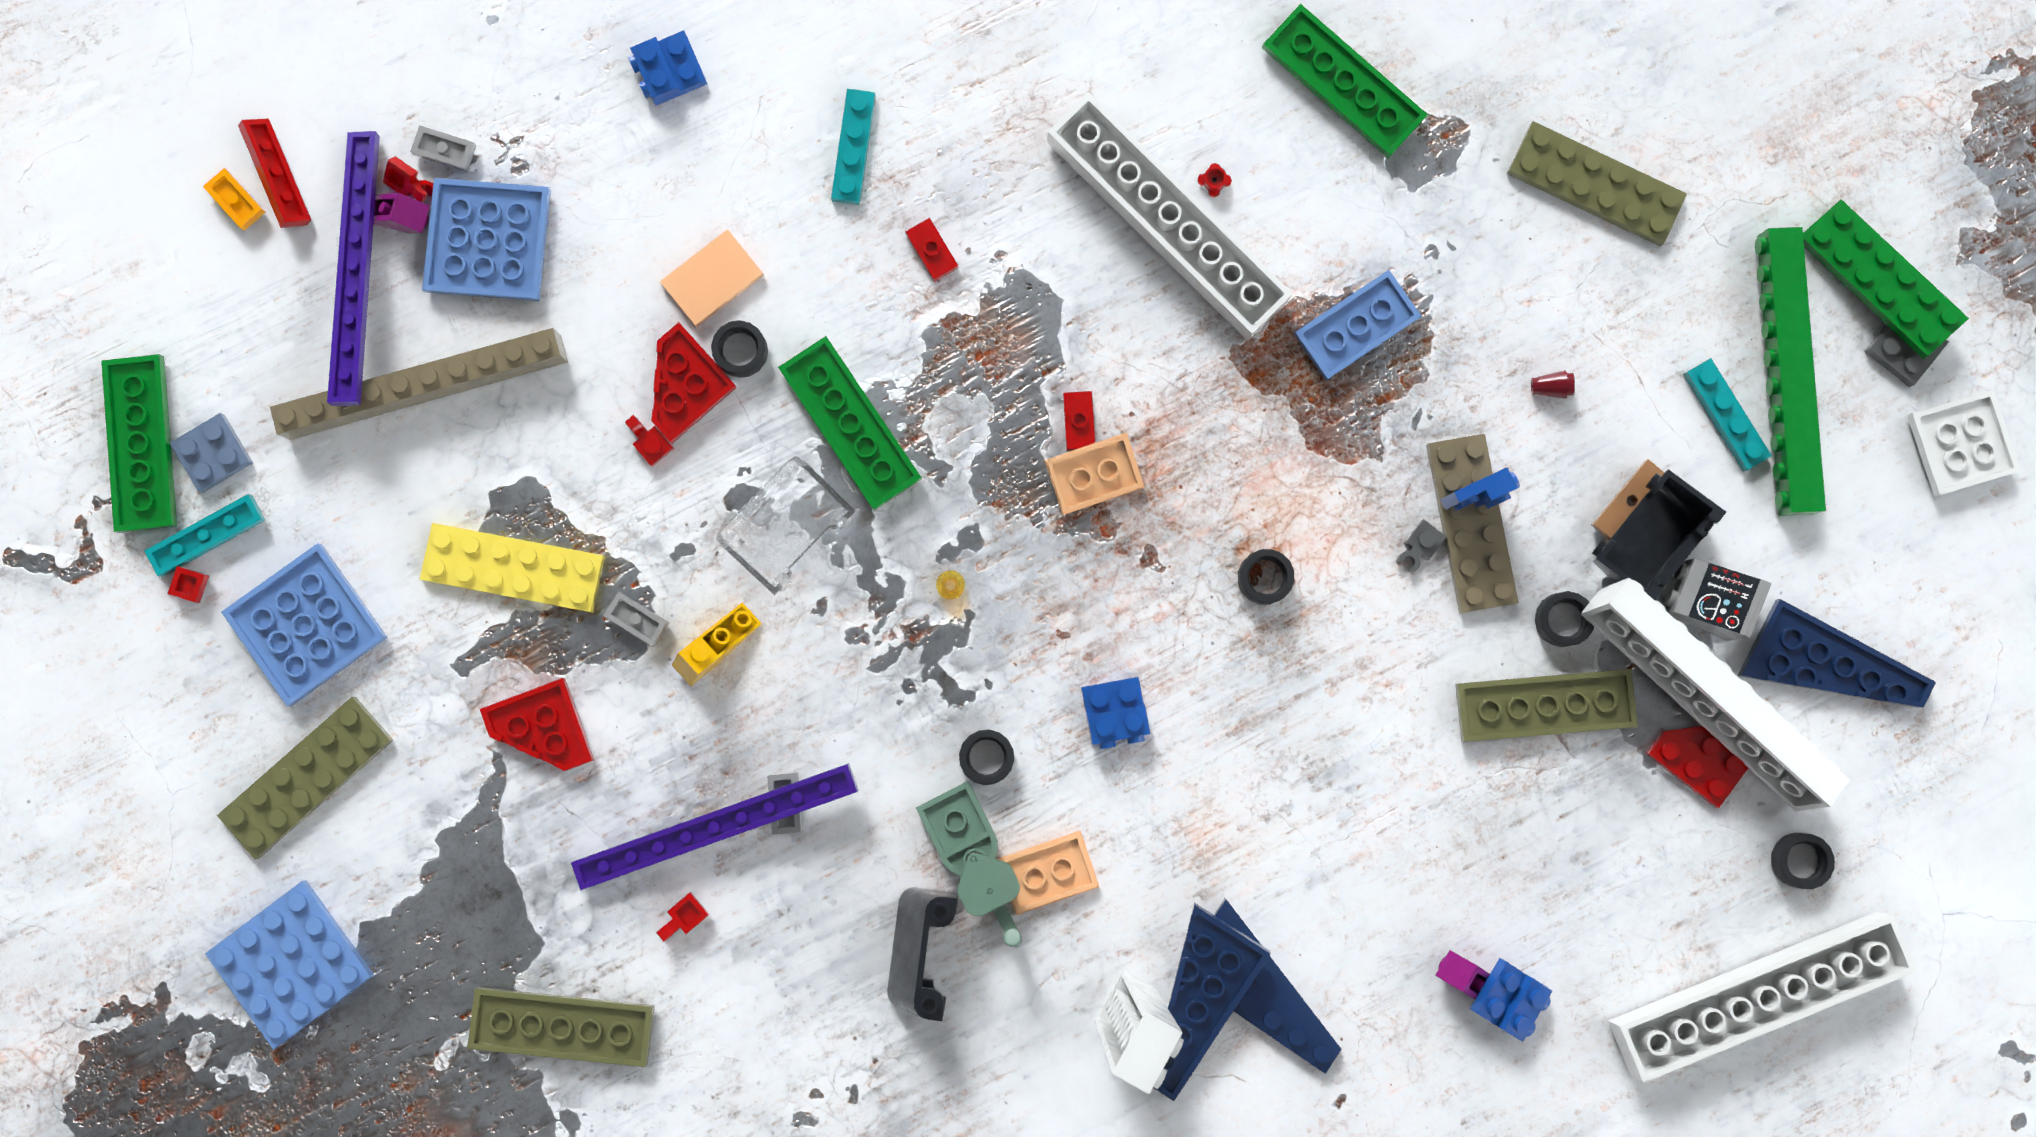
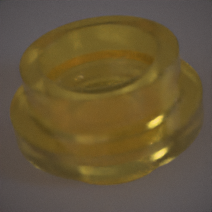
[936,570,965,600]

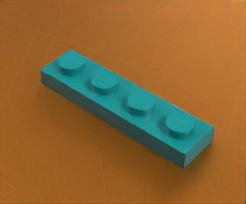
[831,89,876,205]
[1683,358,1772,472]
[144,494,266,577]

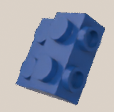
[628,30,708,106]
[1440,467,1520,511]
[1081,677,1150,750]
[1470,958,1552,1042]

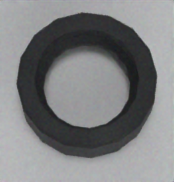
[711,320,768,378]
[1238,549,1294,605]
[1535,591,1594,647]
[959,729,1014,785]
[1771,833,1835,890]

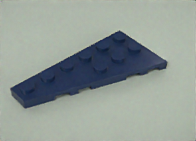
[1737,599,1936,708]
[1176,898,1342,1074]
[1153,902,1271,1101]

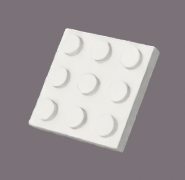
[1907,389,2021,497]

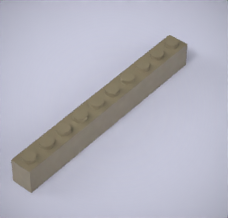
[270,328,568,440]

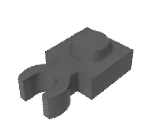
[1396,519,1446,573]

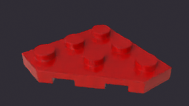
[651,322,737,444]
[480,678,594,771]
[1645,726,1748,808]

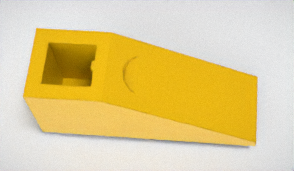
[672,602,762,686]

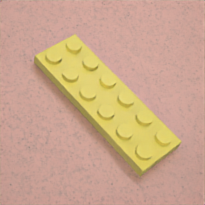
[420,523,605,613]

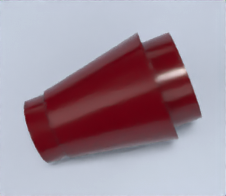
[1531,370,1575,399]

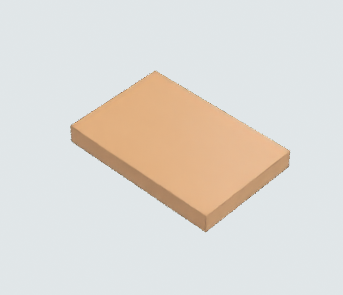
[660,229,764,328]
[1044,432,1145,515]
[997,830,1099,915]

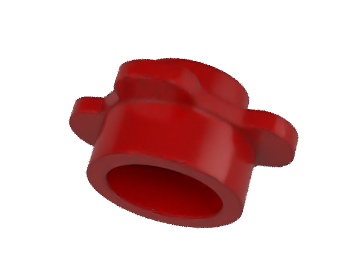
[1197,163,1232,197]

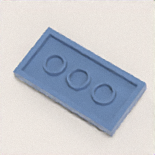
[1293,270,1422,381]

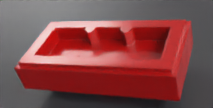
[905,217,959,282]
[1063,391,1095,451]

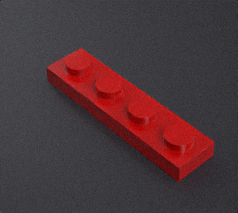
[238,118,311,228]

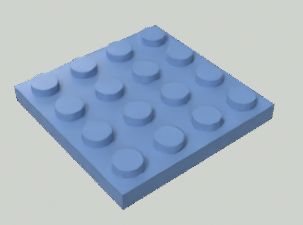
[422,178,551,302]
[221,543,388,707]
[205,880,374,1050]

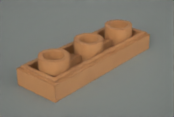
[1591,459,1664,540]

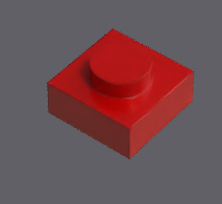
[167,566,209,603]

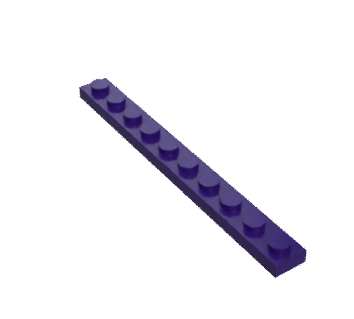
[327,131,380,406]
[571,763,859,891]

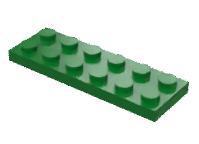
[1262,3,1428,159]
[1803,199,1969,359]
[778,336,922,511]
[101,354,177,533]

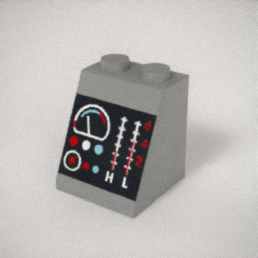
[1664,558,1772,641]

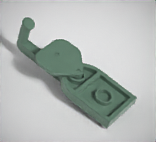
[916,781,1022,947]

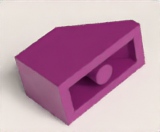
[374,193,430,234]
[1435,950,1490,999]

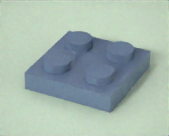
[170,413,253,493]

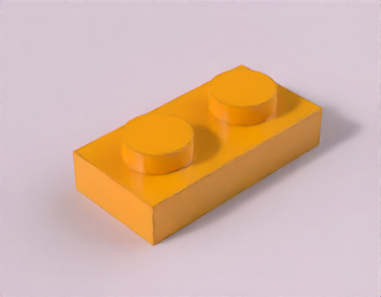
[203,168,266,231]

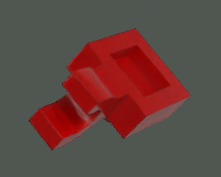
[383,156,434,203]
[625,415,675,467]
[656,892,710,942]

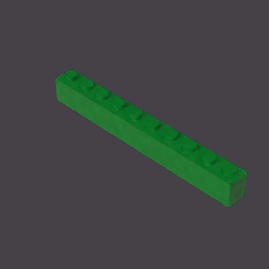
[1754,227,1826,516]

